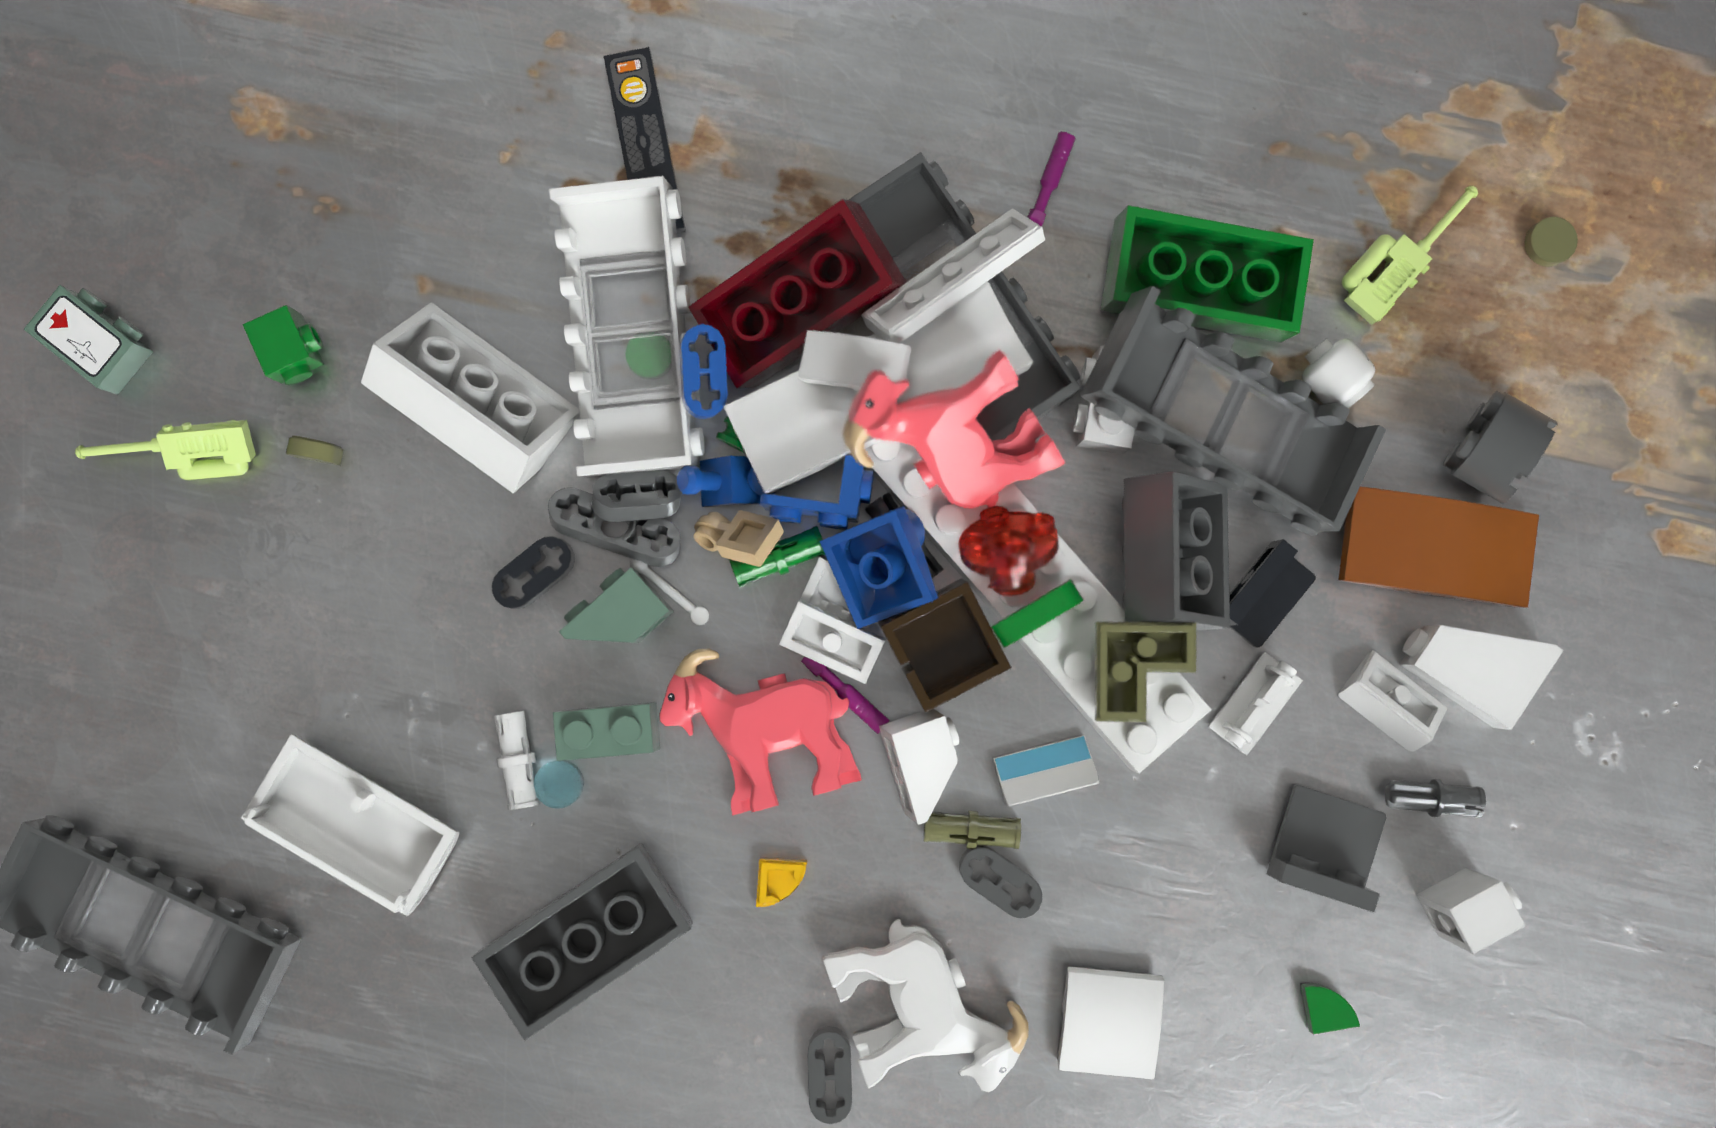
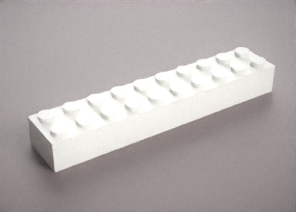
[865,440,1212,773]

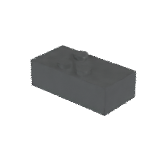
[471,843,693,1041]

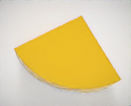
[756,857,807,907]

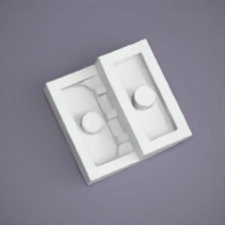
[779,555,886,684]
[1057,967,1164,1079]

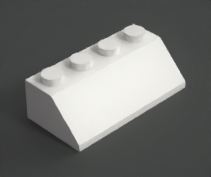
[361,302,580,494]

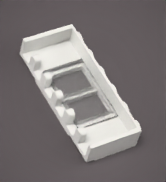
[549,176,705,478]

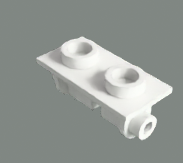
[1208,652,1303,756]

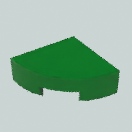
[1300,983,1360,1035]

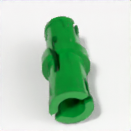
[729,526,825,587]

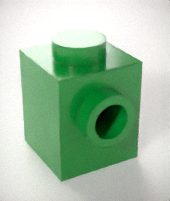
[242,305,324,385]

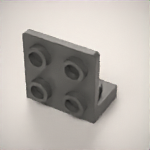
[1266,785,1386,912]

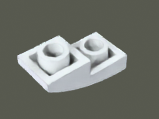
[798,330,912,396]

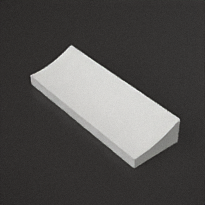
[723,281,1033,494]

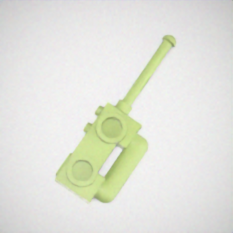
[1342,186,1478,325]
[75,420,256,480]

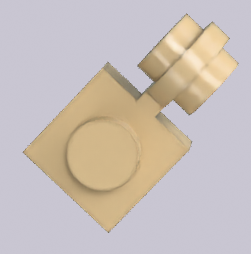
[693,510,784,567]

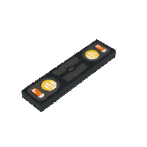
[603,47,686,233]

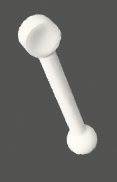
[629,559,710,625]

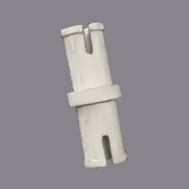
[494,711,539,810]

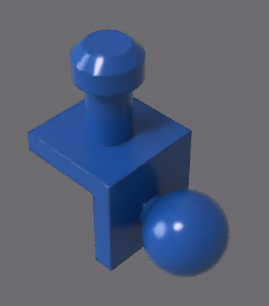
[677,455,777,507]

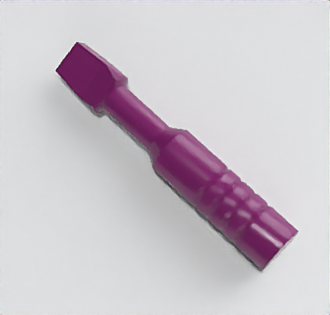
[1027,132,1076,227]
[801,657,890,734]

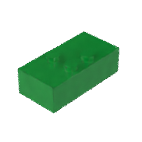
[1100,205,1314,343]

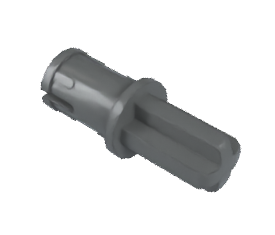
[1385,779,1486,818]

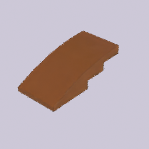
[1338,486,1539,608]

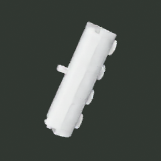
[241,734,459,916]

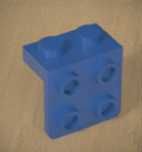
[760,455,874,530]

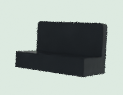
[1229,539,1316,648]

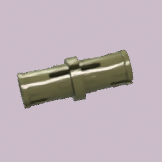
[923,811,1021,849]

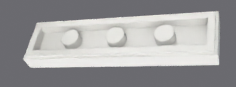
[862,208,1045,343]

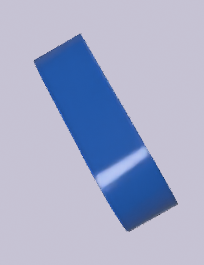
[679,324,728,419]

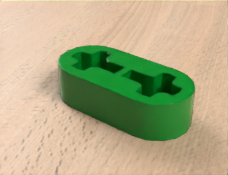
[991,579,1084,648]

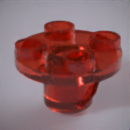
[958,506,1059,596]

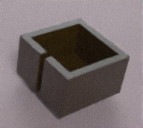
[878,579,1012,713]

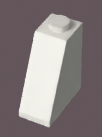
[1399,625,1564,730]

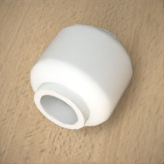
[1302,338,1375,408]

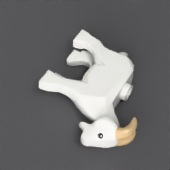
[822,919,1029,1092]

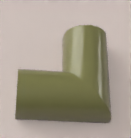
[1095,622,1196,722]

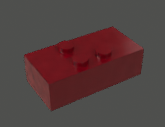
[688,199,907,388]

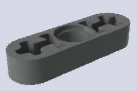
[548,487,680,567]

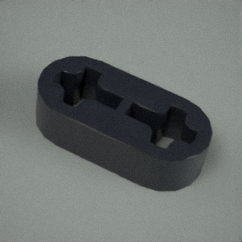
[492,536,575,609]

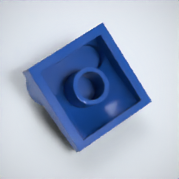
[820,506,938,629]

